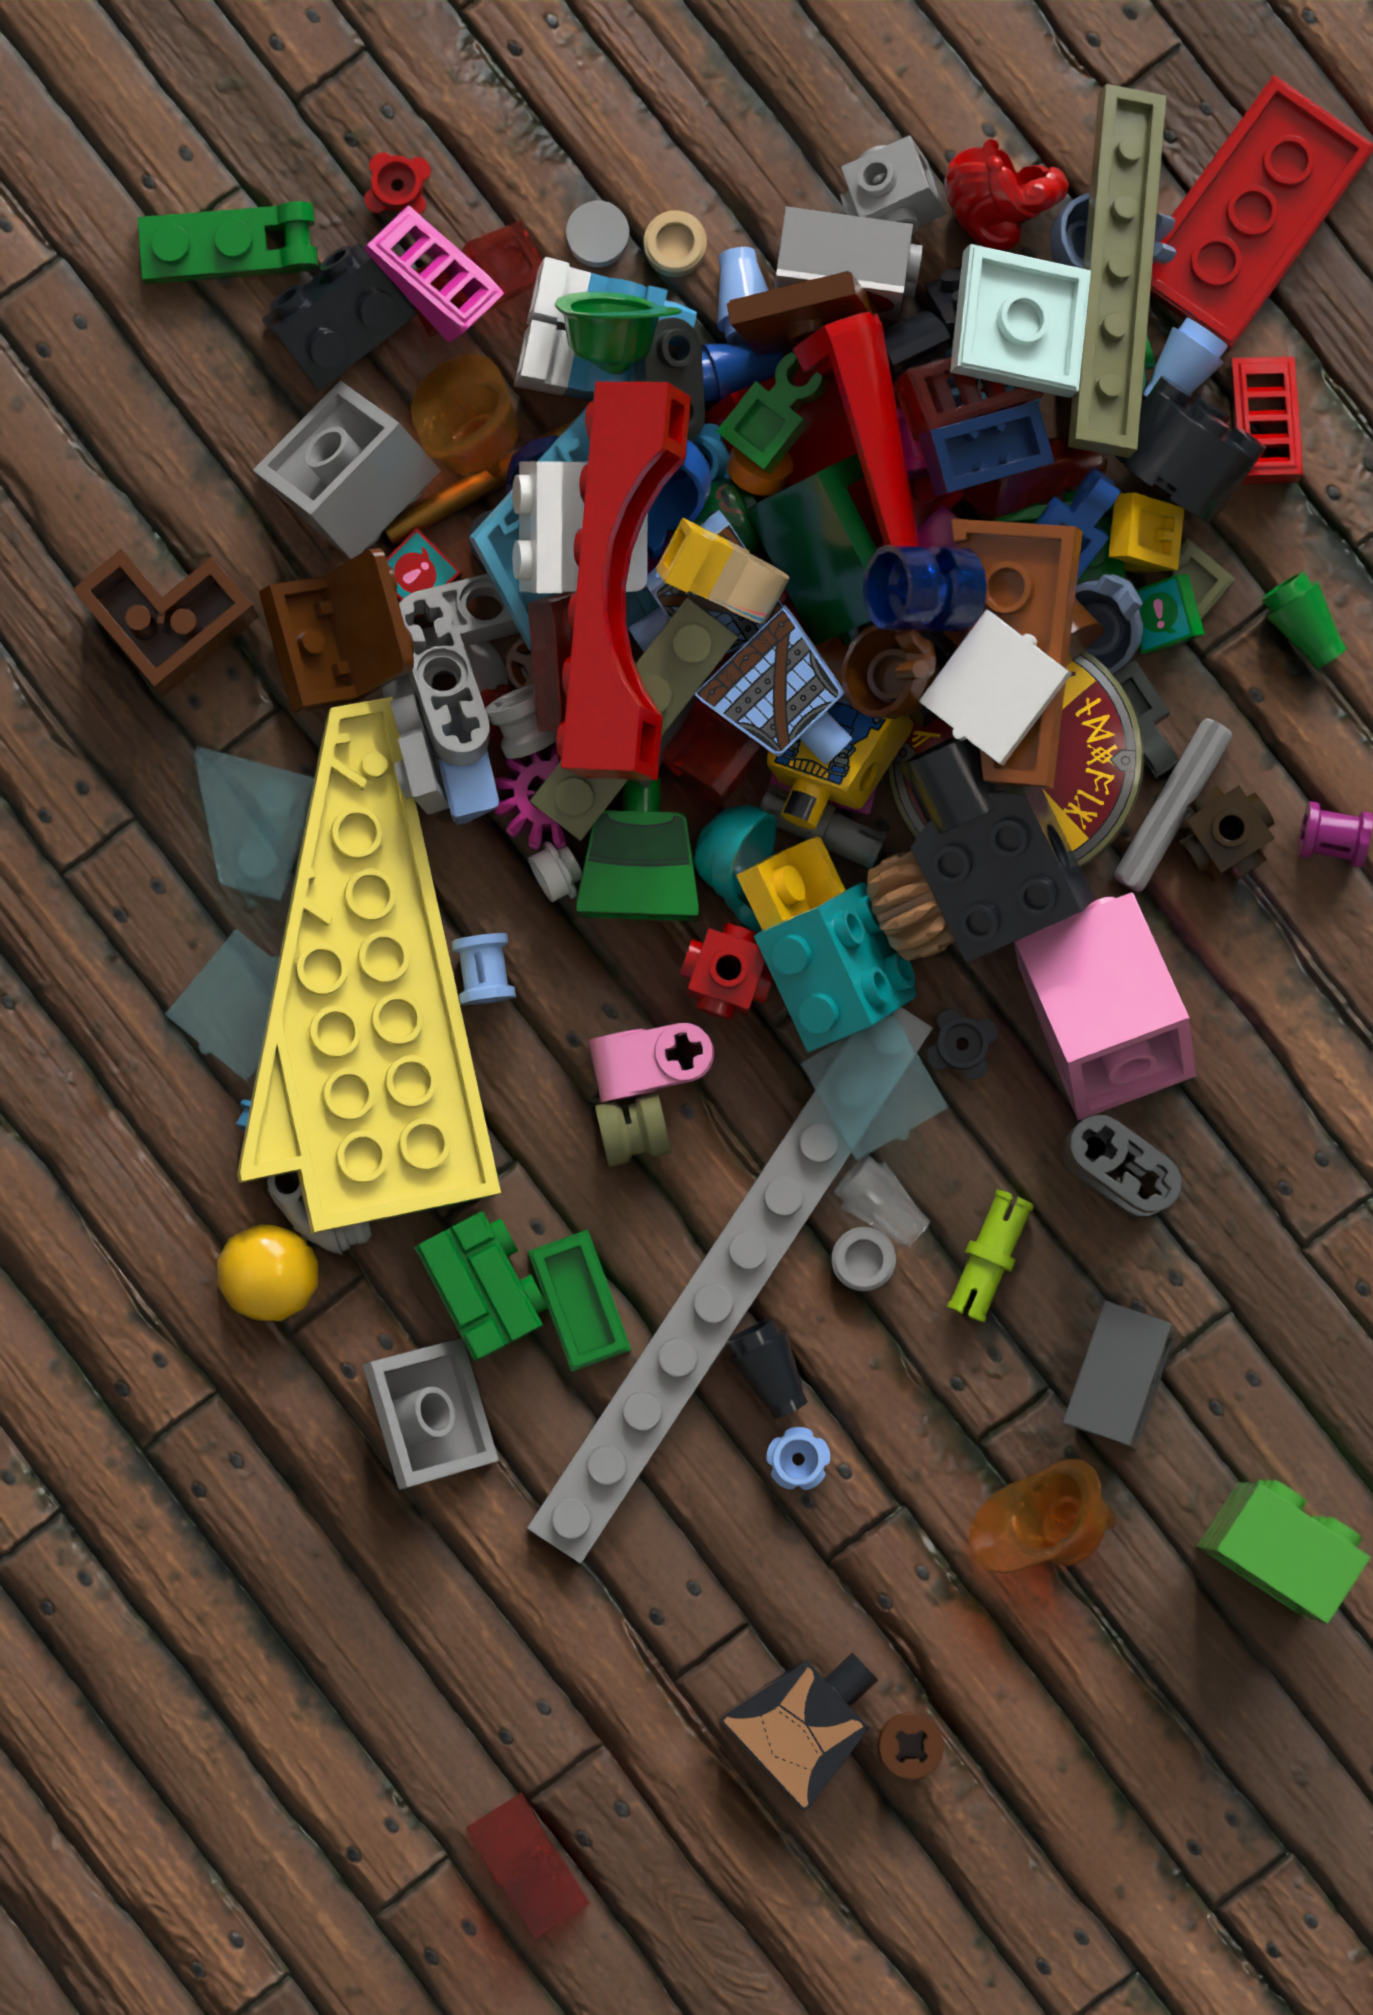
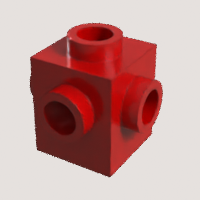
[680,923,773,1020]

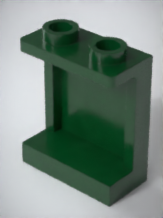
[745,453,929,646]

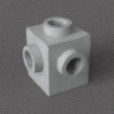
[840,135,947,234]

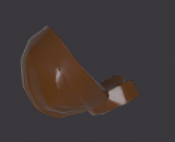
[842,621,940,719]

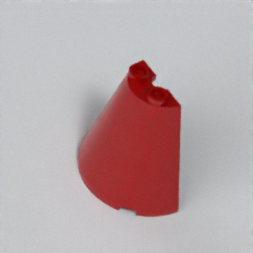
[704,312,925,579]

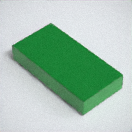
[528,1229,632,1372]

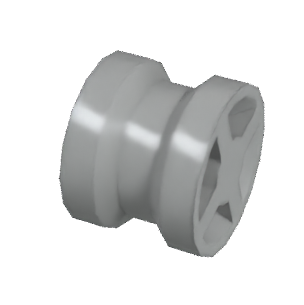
[485,684,560,759]

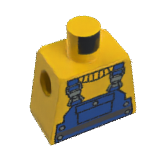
[767,683,914,830]

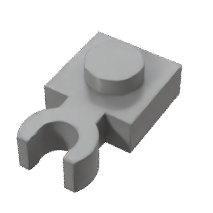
[390,693,449,815]

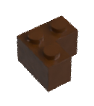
[72,549,259,698]

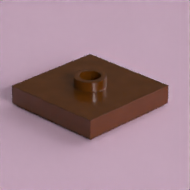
[726,271,878,356]

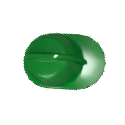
[555,292,682,375]

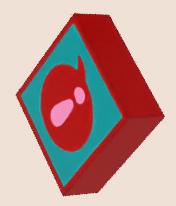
[386,528,462,620]

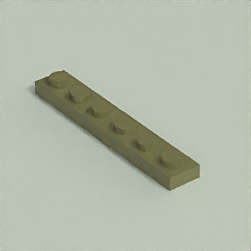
[1068,84,1166,458]

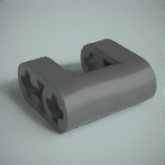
[1061,1115,1182,1217]

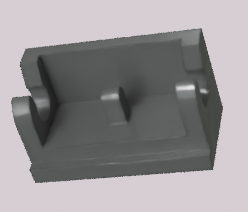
[1063,1301,1178,1450]

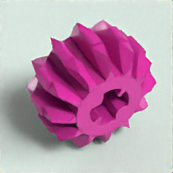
[495,743,588,850]

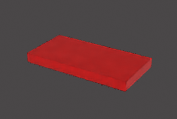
[1150,75,1373,352]

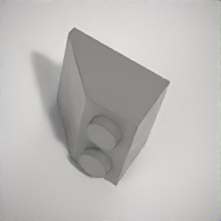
[253,380,441,559]

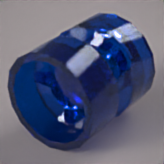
[863,545,987,632]

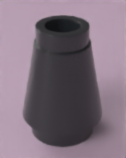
[727,1318,808,1419]

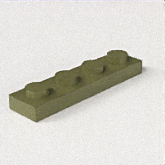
[530,596,739,841]

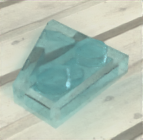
[194,746,314,902]

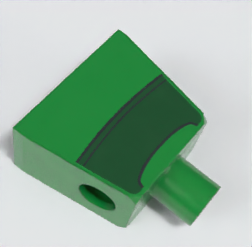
[576,777,699,922]

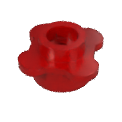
[364,152,431,216]

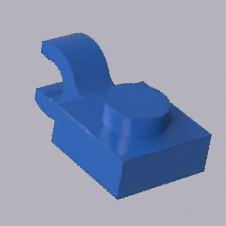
[1034,466,1121,580]

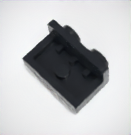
[262,244,418,391]

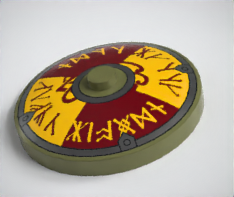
[888,650,1144,868]

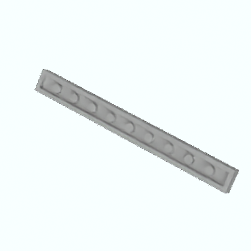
[527,1007,933,1564]

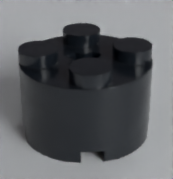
[1114,376,1266,522]

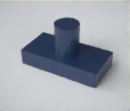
[918,401,1055,497]

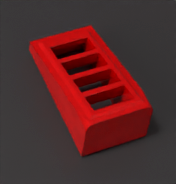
[1230,356,1303,484]

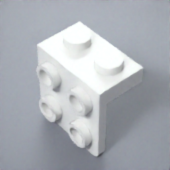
[512,462,648,593]

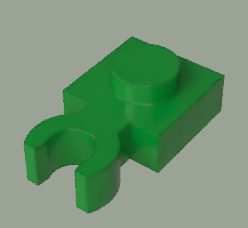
[716,352,829,474]

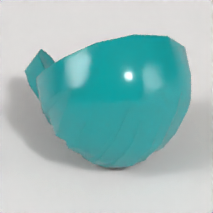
[693,805,777,933]

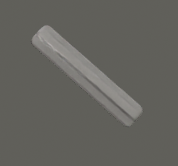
[1114,718,1232,892]

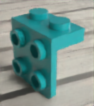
[754,882,916,1053]

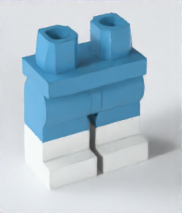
[514,257,697,401]

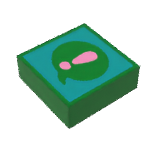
[1136,574,1205,654]

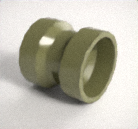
[595,1092,671,1167]

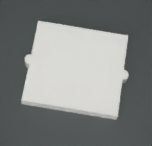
[919,610,1072,765]

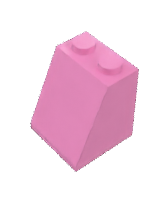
[1014,892,1196,1121]

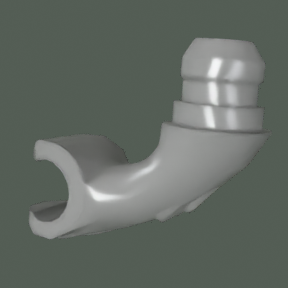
[267,1172,372,1255]

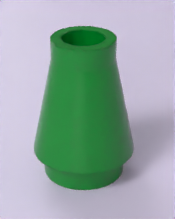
[1261,571,1347,669]

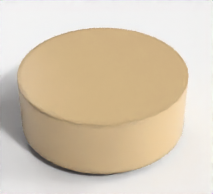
[644,210,707,277]

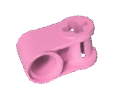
[588,1023,714,1103]

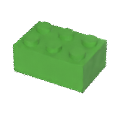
[1196,1479,1371,1624]

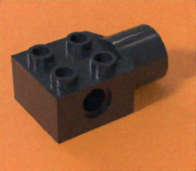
[899,736,1094,963]

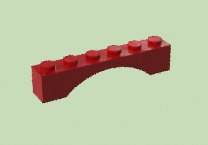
[556,382,691,781]

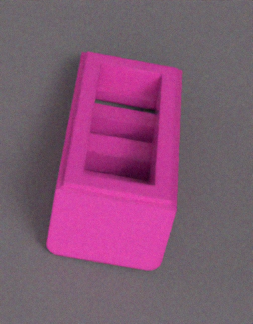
[363,205,504,343]

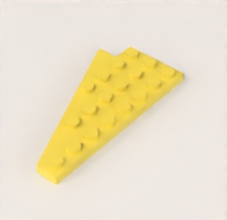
[237,697,501,1234]

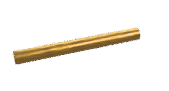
[384,416,578,546]

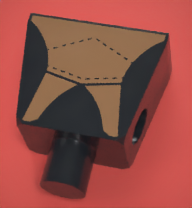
[720,1652,879,1812]

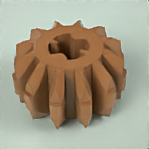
[867,851,955,961]

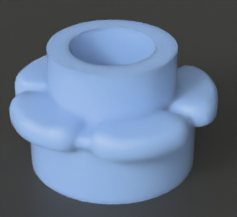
[767,1427,830,1490]

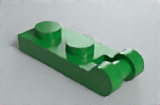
[137,201,318,284]

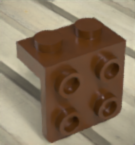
[259,548,414,713]

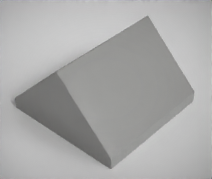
[363,1338,499,1490]

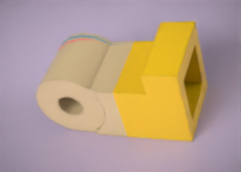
[656,518,790,624]

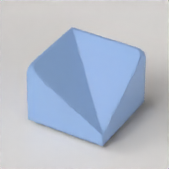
[438,750,499,825]

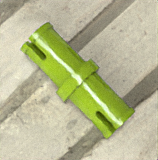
[946,1189,1035,1323]

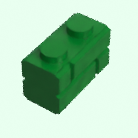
[414,1211,549,1362]

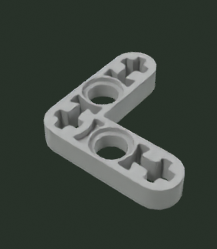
[399,573,520,766]

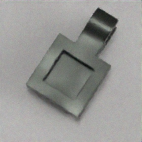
[1113,660,1178,780]

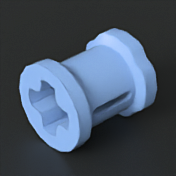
[451,933,516,1006]

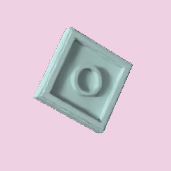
[950,244,1091,398]

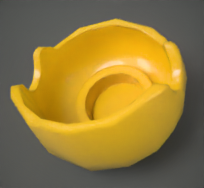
[217,1224,318,1321]

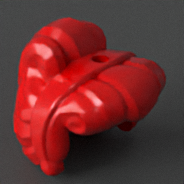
[944,138,1069,252]

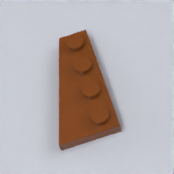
[951,519,1083,789]

